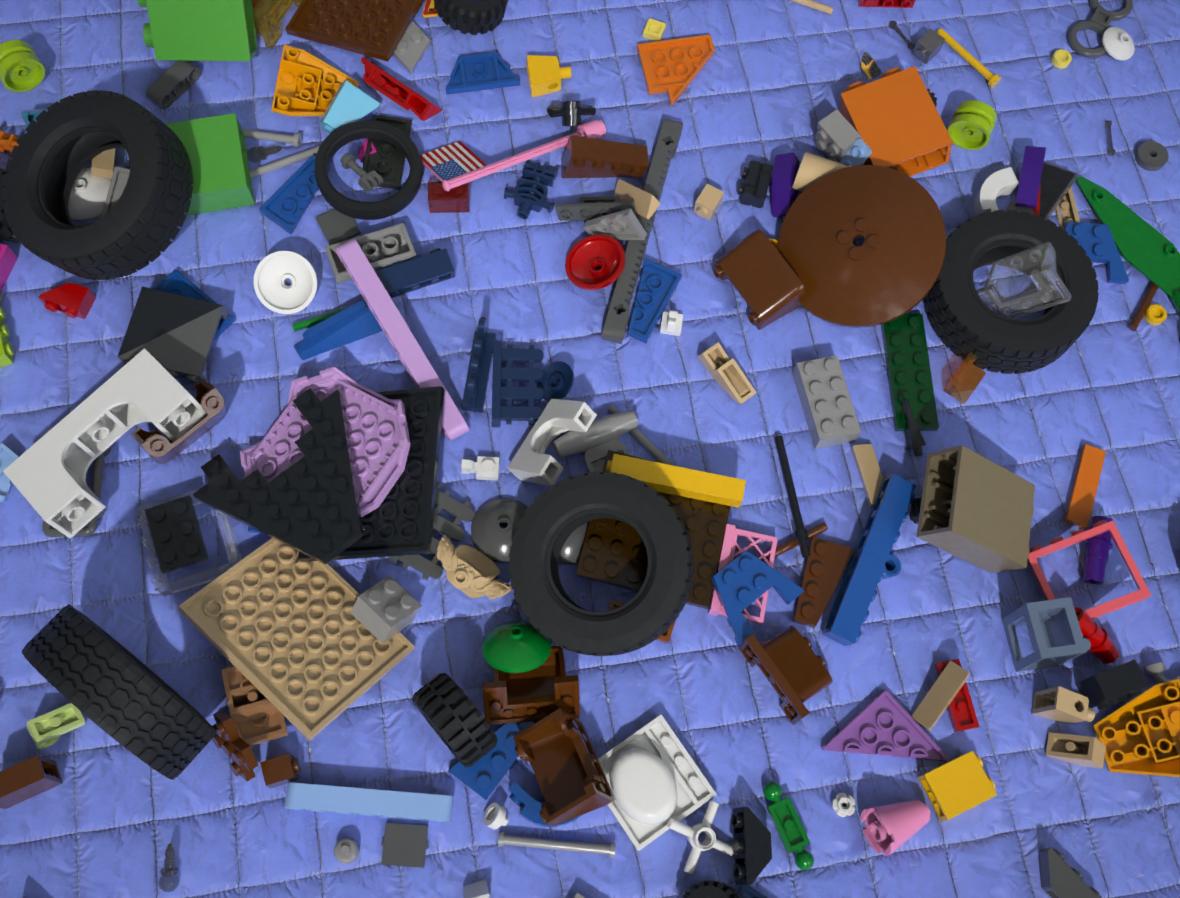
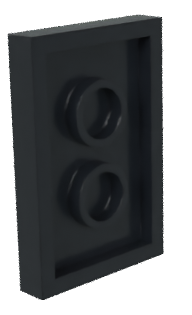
[145,495,209,574]

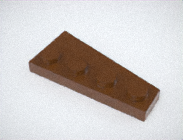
[792,537,855,628]

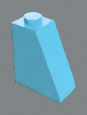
[319,81,380,134]

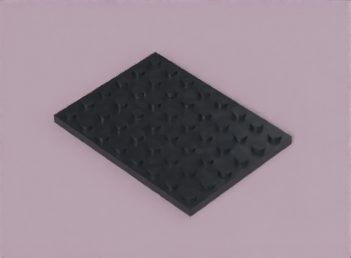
[298,386,445,562]

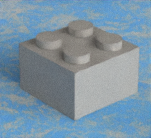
[815,109,862,163]
[350,575,422,644]

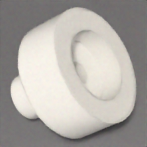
[483,802,509,830]

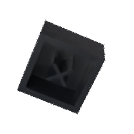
[1075,659,1149,711]

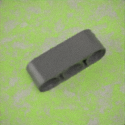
[146,60,201,109]

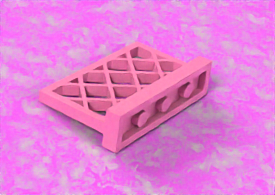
[708,524,778,624]

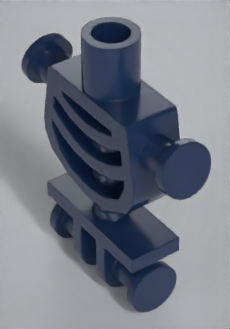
[504,160,558,219]

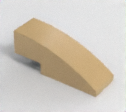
[91,148,116,179]
[697,342,757,405]

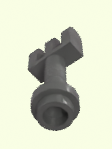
[340,153,383,192]

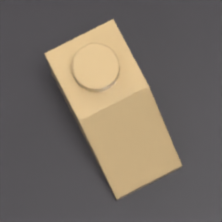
[1045,732,1106,769]

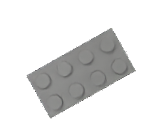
[792,356,861,449]

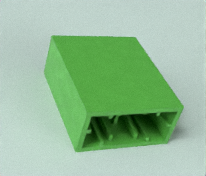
[137,0,258,61]
[166,113,255,216]

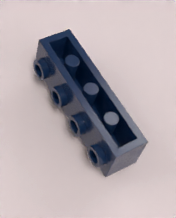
[374,248,455,298]

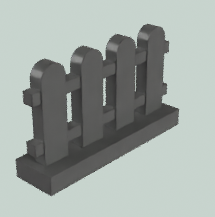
[388,483,475,580]

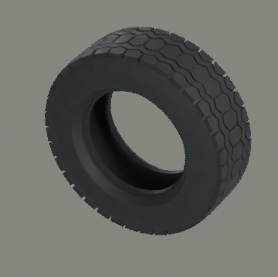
[2,90,193,280]

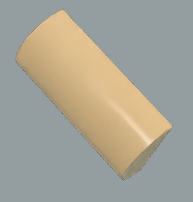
[792,152,850,192]

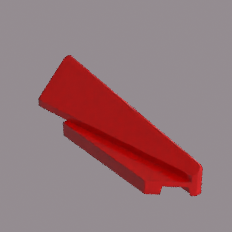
[361,57,442,121]

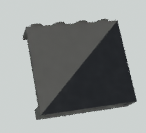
[117,286,229,384]

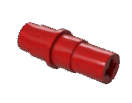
[1074,607,1120,664]

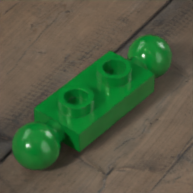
[763,781,814,870]

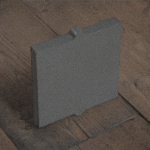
[315,209,361,245]
[381,823,429,868]

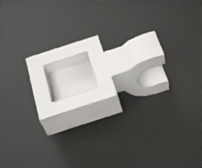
[461,456,499,481]

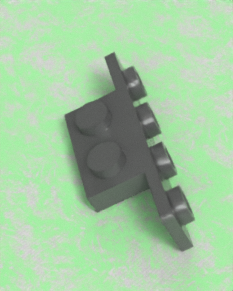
[555,196,637,221]

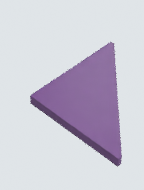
[821,689,949,761]

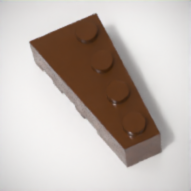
[561,136,649,178]

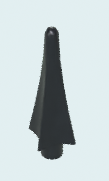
[903,398,926,456]

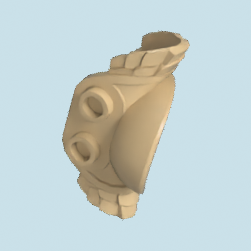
[437,535,512,599]

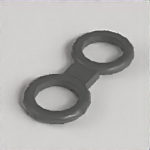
[1067,0,1133,58]

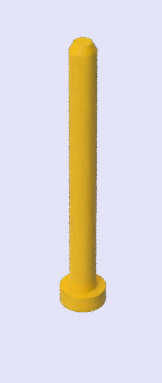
[937,28,1001,88]

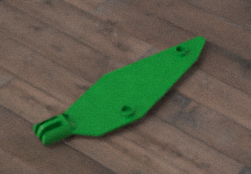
[1076,177,1180,314]

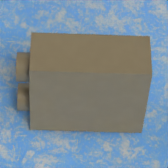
[916,445,1035,573]

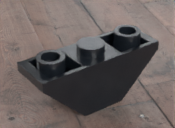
[731,807,772,885]

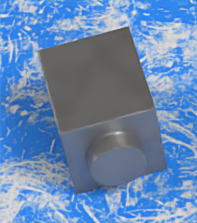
[912,29,945,64]

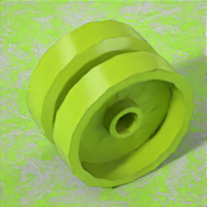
[0,40,45,92]
[947,100,997,150]

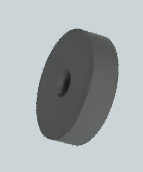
[1135,141,1169,171]

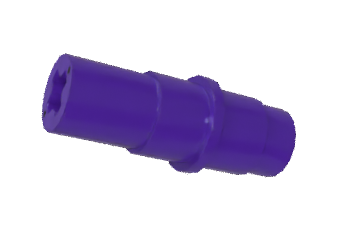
[1082,516,1113,585]

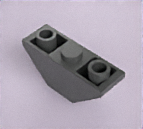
[1039,847,1102,898]

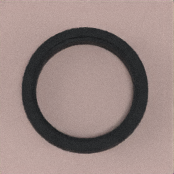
[315,120,422,220]

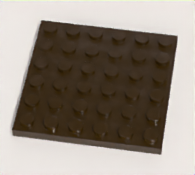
[576,450,731,609]

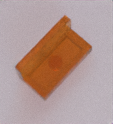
[943,352,986,404]

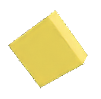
[643,18,667,41]

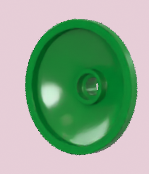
[482,621,551,673]

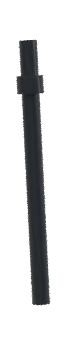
[774,435,811,557]

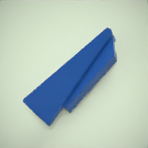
[294,300,383,360]

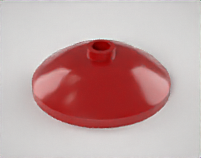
[565,235,626,290]

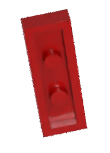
[935,659,980,733]

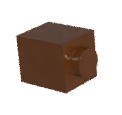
[260,753,301,788]

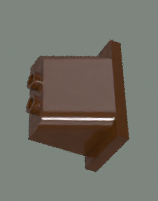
[739,626,833,725]
[482,646,580,725]

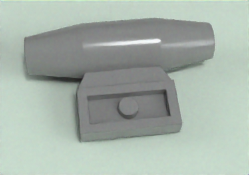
[553,410,638,473]

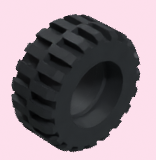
[434,0,508,35]
[412,673,498,768]

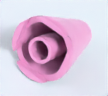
[860,800,930,856]

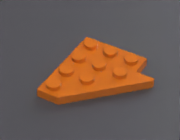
[637,34,715,106]

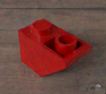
[38,282,96,319]

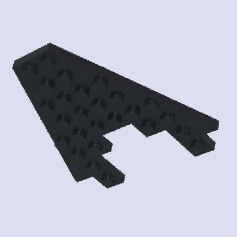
[193,388,364,564]

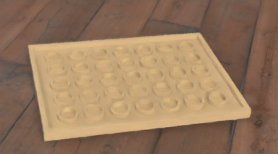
[178,538,415,741]

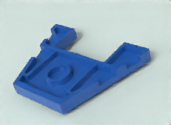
[1064,222,1129,284]
[711,550,804,645]

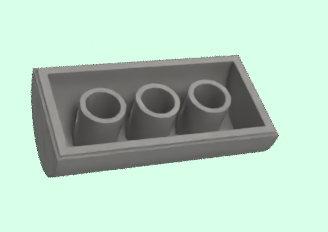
[325,223,416,284]

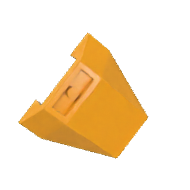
[271,44,358,116]
[1093,679,1180,777]

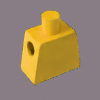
[526,55,571,97]

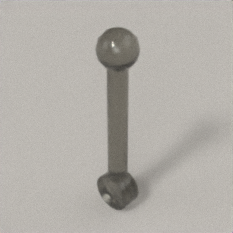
[889,21,915,50]
[1105,120,1116,156]

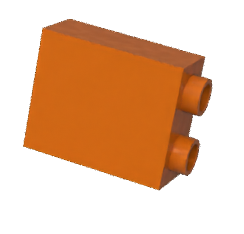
[840,66,953,177]

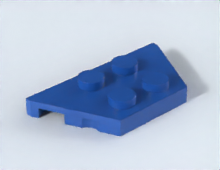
[446,52,520,95]

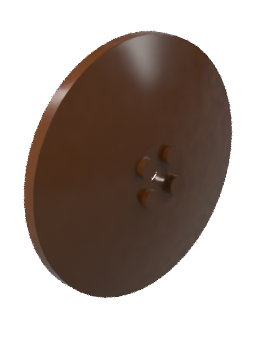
[778,165,946,328]

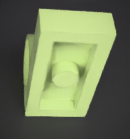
[27,703,85,749]

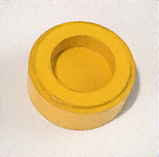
[1144,304,1167,325]

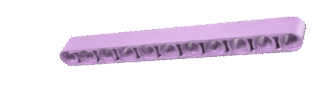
[335,238,469,441]

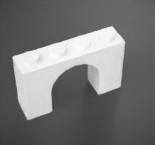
[507,399,597,486]

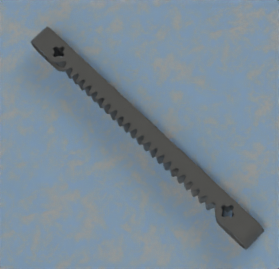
[601,118,683,344]

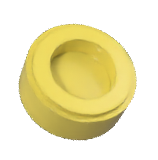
[1051,49,1072,69]

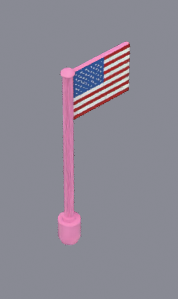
[420,119,606,191]

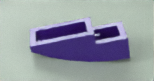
[1015,146,1046,208]
[771,152,800,217]

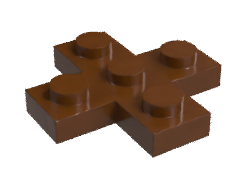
[212,709,258,781]

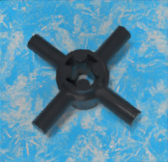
[547,100,596,126]

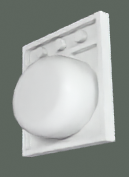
[598,715,717,851]

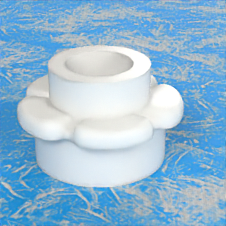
[832,793,855,817]

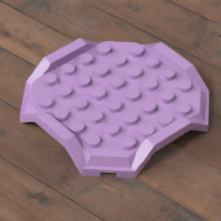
[240,367,410,517]

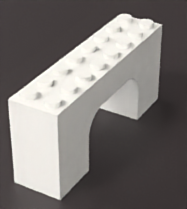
[3,348,208,539]

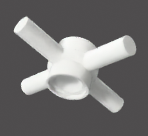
[667,801,734,875]

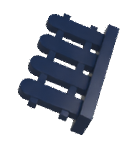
[462,317,496,413]
[492,341,544,427]

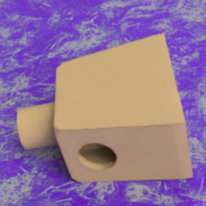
[1032,686,1095,724]

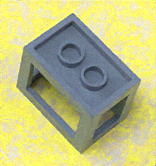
[1002,597,1091,672]

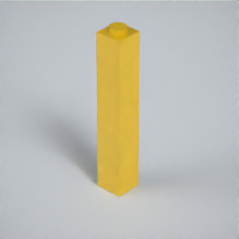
[606,454,746,508]

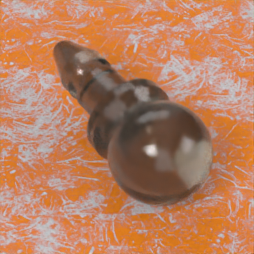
[247,145,282,163]
[158,843,179,892]

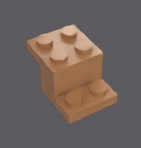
[221,666,288,746]

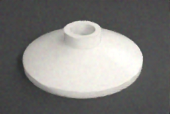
[1102,27,1135,61]

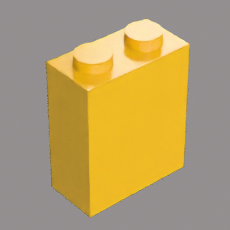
[917,751,997,822]

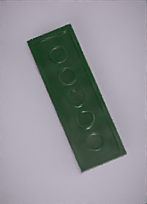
[881,314,939,431]

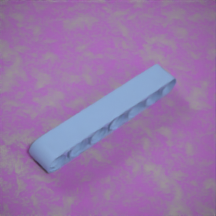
[284,783,454,822]

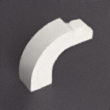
[973,167,1019,216]

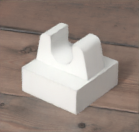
[660,310,683,336]

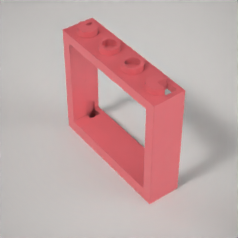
[1027,520,1151,620]

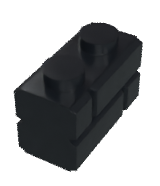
[737,160,773,208]

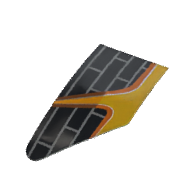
[861,52,882,80]

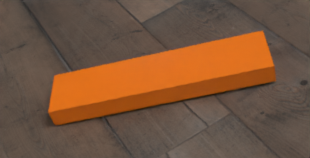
[1064,444,1106,529]

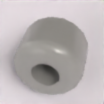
[334,838,360,864]

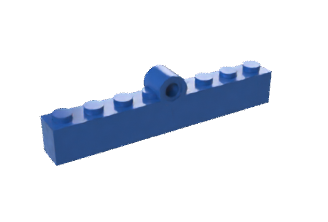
[822,473,916,646]

